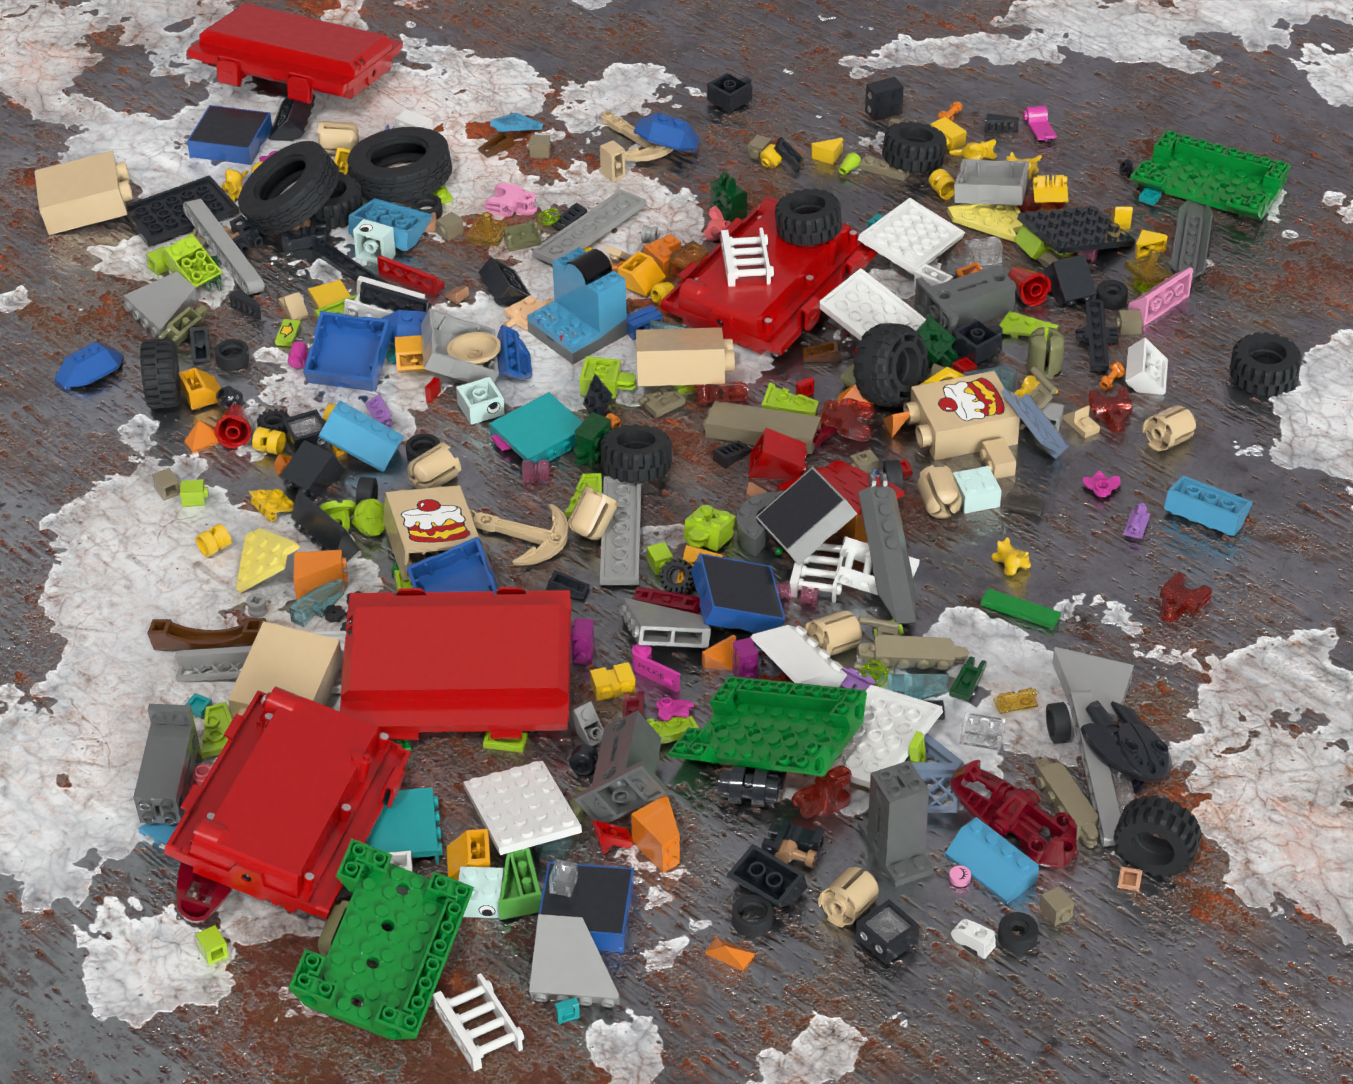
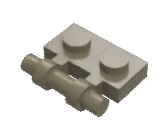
[638,385,685,418]

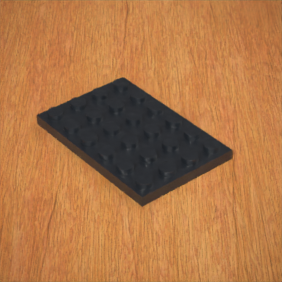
[123,175,240,246]
[1017,206,1136,254]

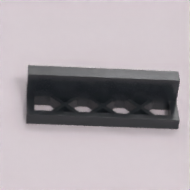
[360,282,432,312]

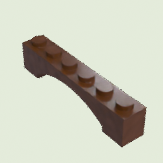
[147,618,267,650]

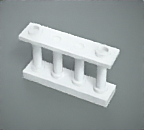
[721,228,774,287]
[344,276,425,319]
[789,536,848,603]
[834,537,920,595]
[433,973,524,1071]

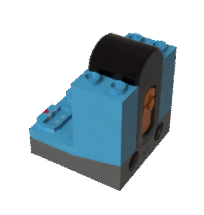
[527,247,627,364]

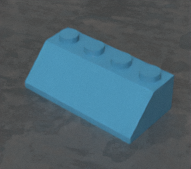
[318,400,404,472]
[1164,475,1253,536]
[945,817,1039,904]

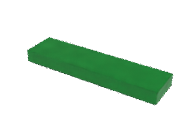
[981,588,1062,630]

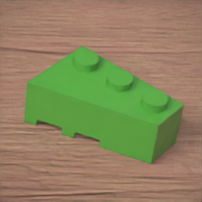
[498,847,542,920]

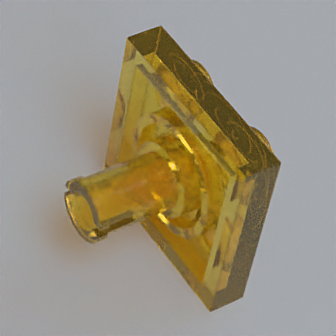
[466,212,509,247]
[1124,250,1173,284]

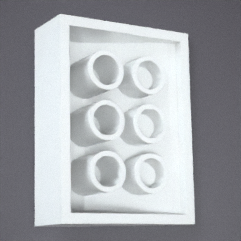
[750,625,847,687]

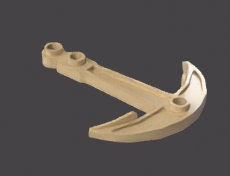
[601,110,674,161]
[469,504,569,566]

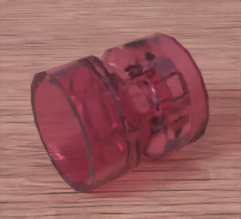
[522,460,550,484]

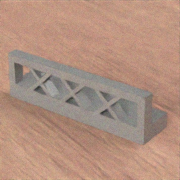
[175,646,252,682]

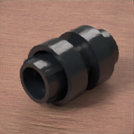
[718,765,780,807]

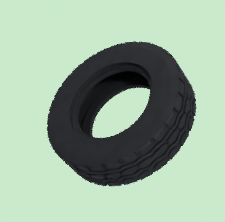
[347,127,452,203]
[238,141,339,235]

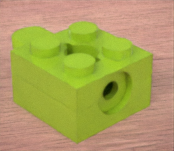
[579,356,636,399]
[683,504,736,551]

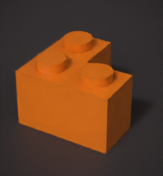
[643,234,681,278]

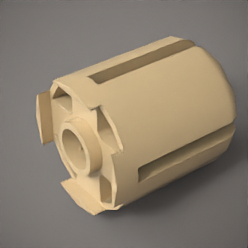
[317,121,359,155]
[1142,405,1196,452]
[407,442,462,489]
[917,465,962,519]
[568,486,619,540]
[805,611,862,656]
[818,867,879,927]

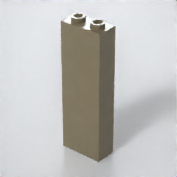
[703,401,821,454]

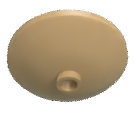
[447,332,501,365]

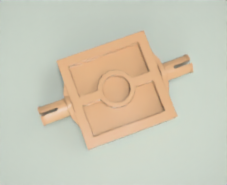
[503,295,553,330]

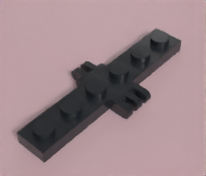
[1075,299,1119,372]

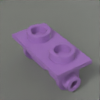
[365,393,392,428]
[1123,503,1151,539]
[840,667,877,690]

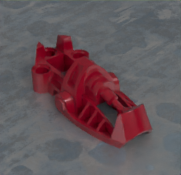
[950,760,1077,869]
[176,862,233,924]

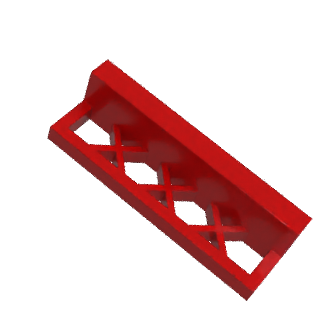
[377,255,445,296]

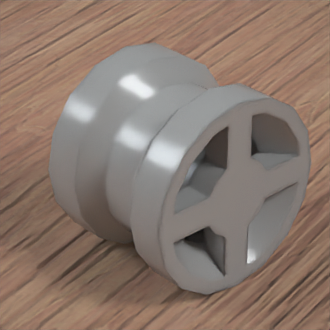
[641,225,658,242]
[246,593,267,618]

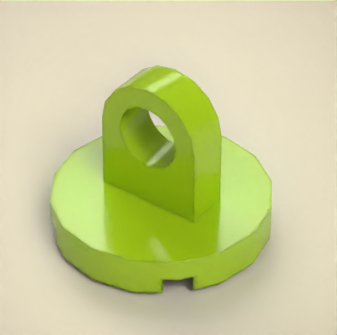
[351,499,385,537]
[320,500,357,532]

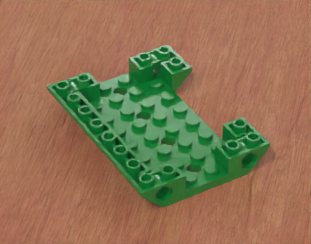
[1130,130,1291,221]
[667,676,867,777]
[288,839,474,1040]

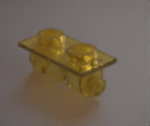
[993,687,1038,714]

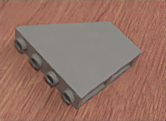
[123,271,198,339]
[620,598,711,648]
[1052,647,1134,723]
[529,914,620,1007]

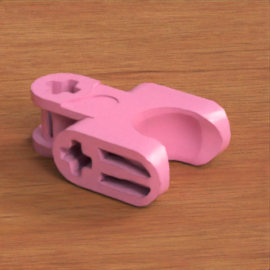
[484,183,537,217]

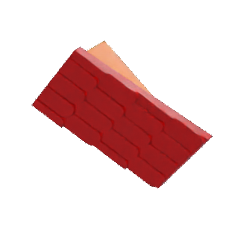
[777,460,904,543]

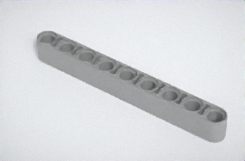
[183,199,264,295]
[1069,690,1121,847]

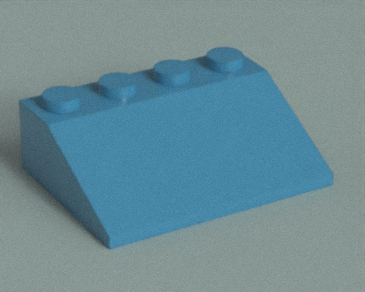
[348,198,433,251]

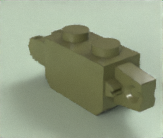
[158,305,208,346]

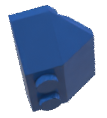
[634,112,700,151]
[381,310,427,346]
[496,325,532,379]
[54,341,124,390]

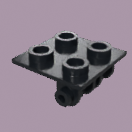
[583,374,613,417]

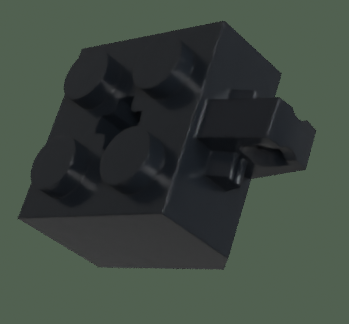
[707,73,752,112]
[951,319,1003,365]

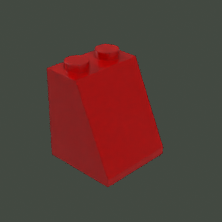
[748,428,807,480]

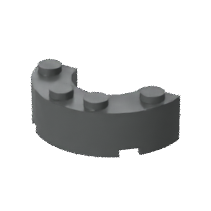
[737,491,784,557]

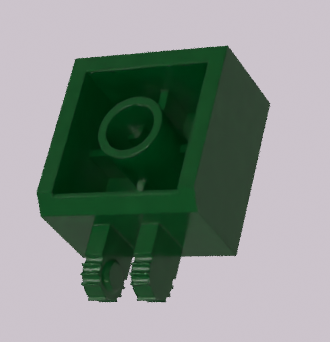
[710,172,747,223]
[916,316,958,368]
[573,412,613,468]

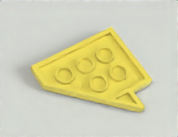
[947,203,1023,242]
[236,528,300,593]

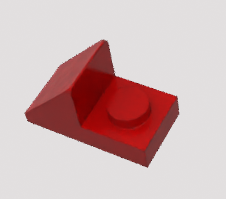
[592,820,634,856]

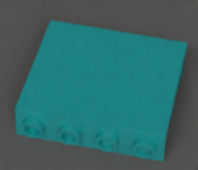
[489,392,582,472]
[366,787,443,864]

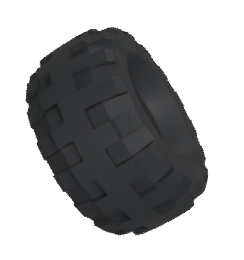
[853,323,929,407]

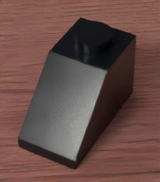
[190,326,211,363]

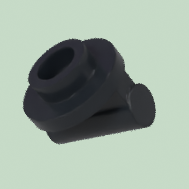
[1119,159,1135,176]

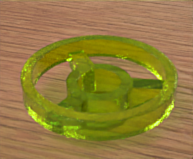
[537,208,560,225]
[1133,278,1157,293]
[862,659,889,687]

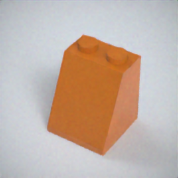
[293,550,349,607]
[631,795,680,873]

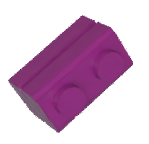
[571,618,595,665]
[732,638,758,679]

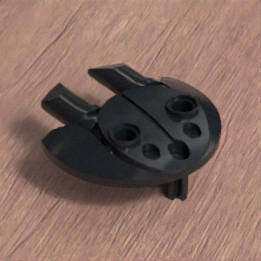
[1080,700,1172,794]

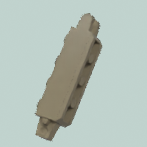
[857,635,969,670]
[1034,757,1099,848]

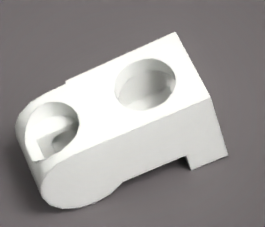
[951,919,996,959]

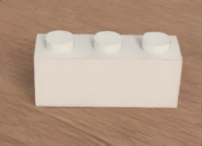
[1125,338,1168,395]

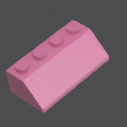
[1128,267,1193,326]

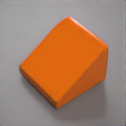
[274,454,292,476]

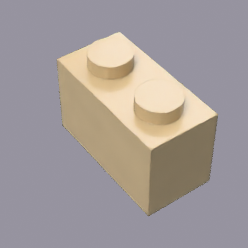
[600,140,626,182]
[980,438,1016,479]

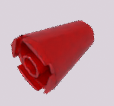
[1008,267,1051,306]
[214,404,251,449]

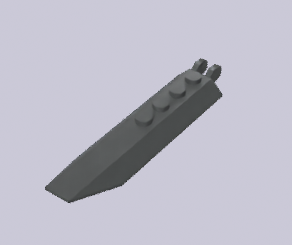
[1170,200,1213,286]
[858,473,916,624]

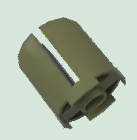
[1026,327,1065,379]
[318,901,350,957]

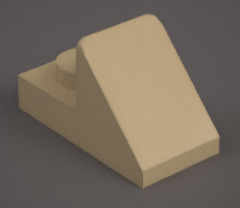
[605,246,631,265]
[278,292,309,320]
[1063,405,1100,438]

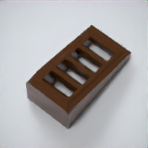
[478,132,515,158]
[803,341,841,362]

